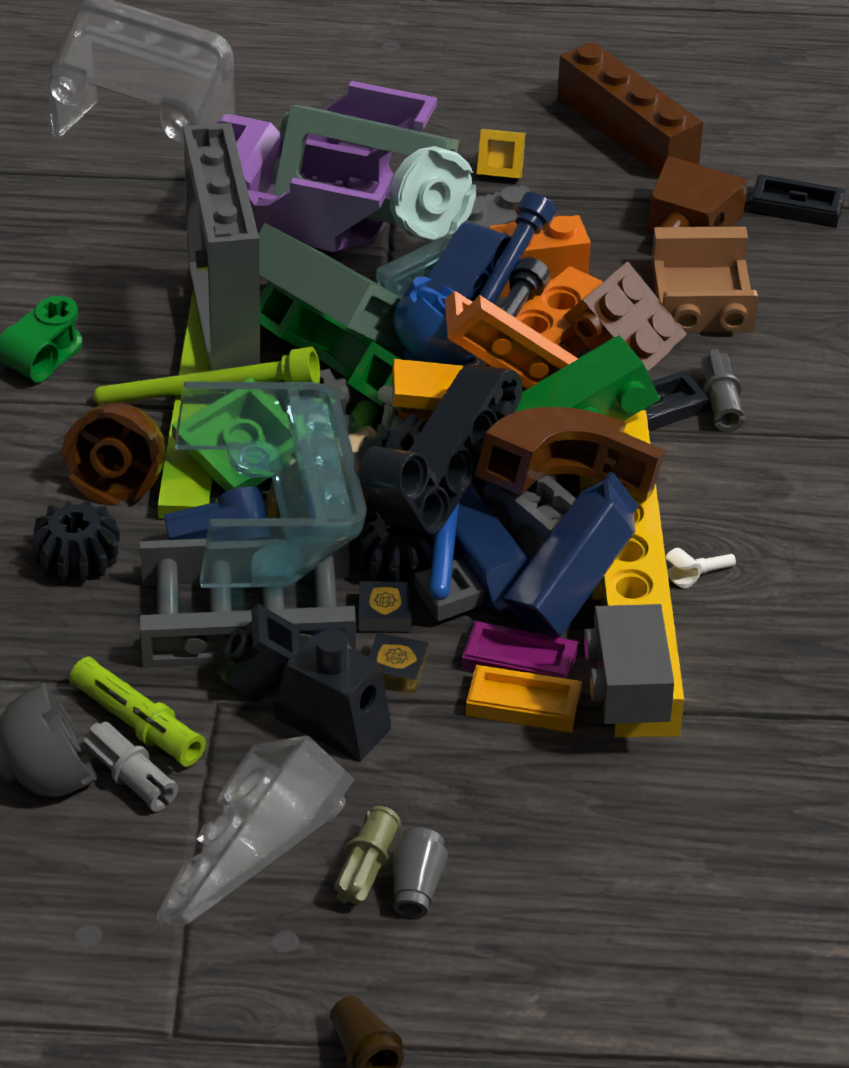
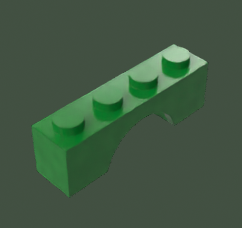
[260,281,407,413]

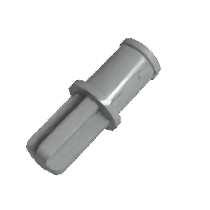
[84,722,178,812]

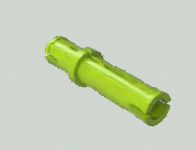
[69,656,206,767]

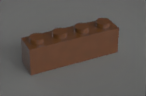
[557,41,703,176]

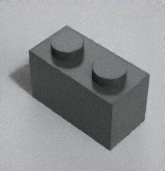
[584,604,674,724]

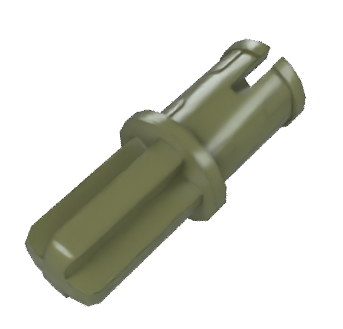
[334,806,401,905]

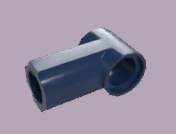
[164,487,272,540]

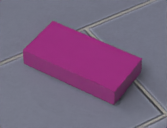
[462,621,578,679]

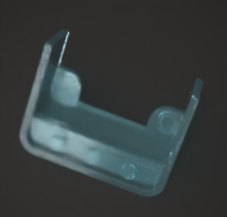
[175,381,367,588]

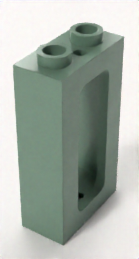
[271,105,459,225]
[258,223,405,354]

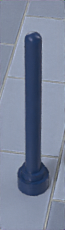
[477,192,557,305]

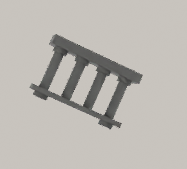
[140,533,356,668]

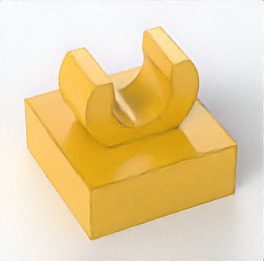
[477,129,526,178]

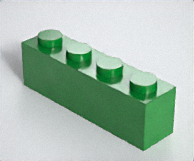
[473,335,660,495]

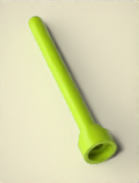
[93,347,320,405]

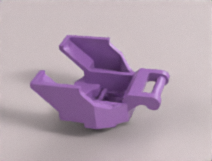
[217,81,437,253]

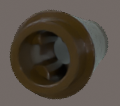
[330,996,404,1068]

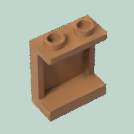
[651,227,758,333]

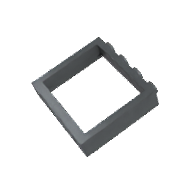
[183,122,260,371]

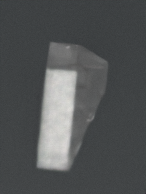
[155,735,355,925]

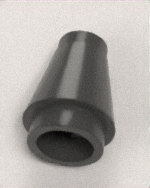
[392,827,449,918]

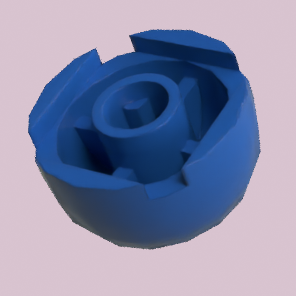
[393,277,475,366]

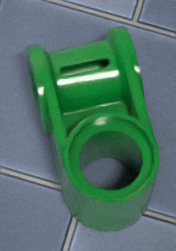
[0,296,83,383]

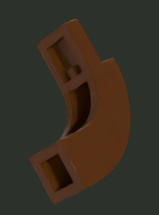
[475,407,666,501]

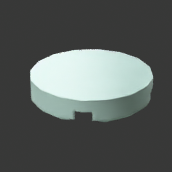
[389,146,476,242]

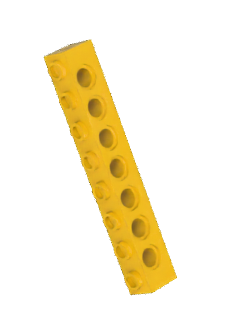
[579,410,684,737]

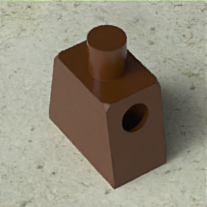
[648,156,748,235]

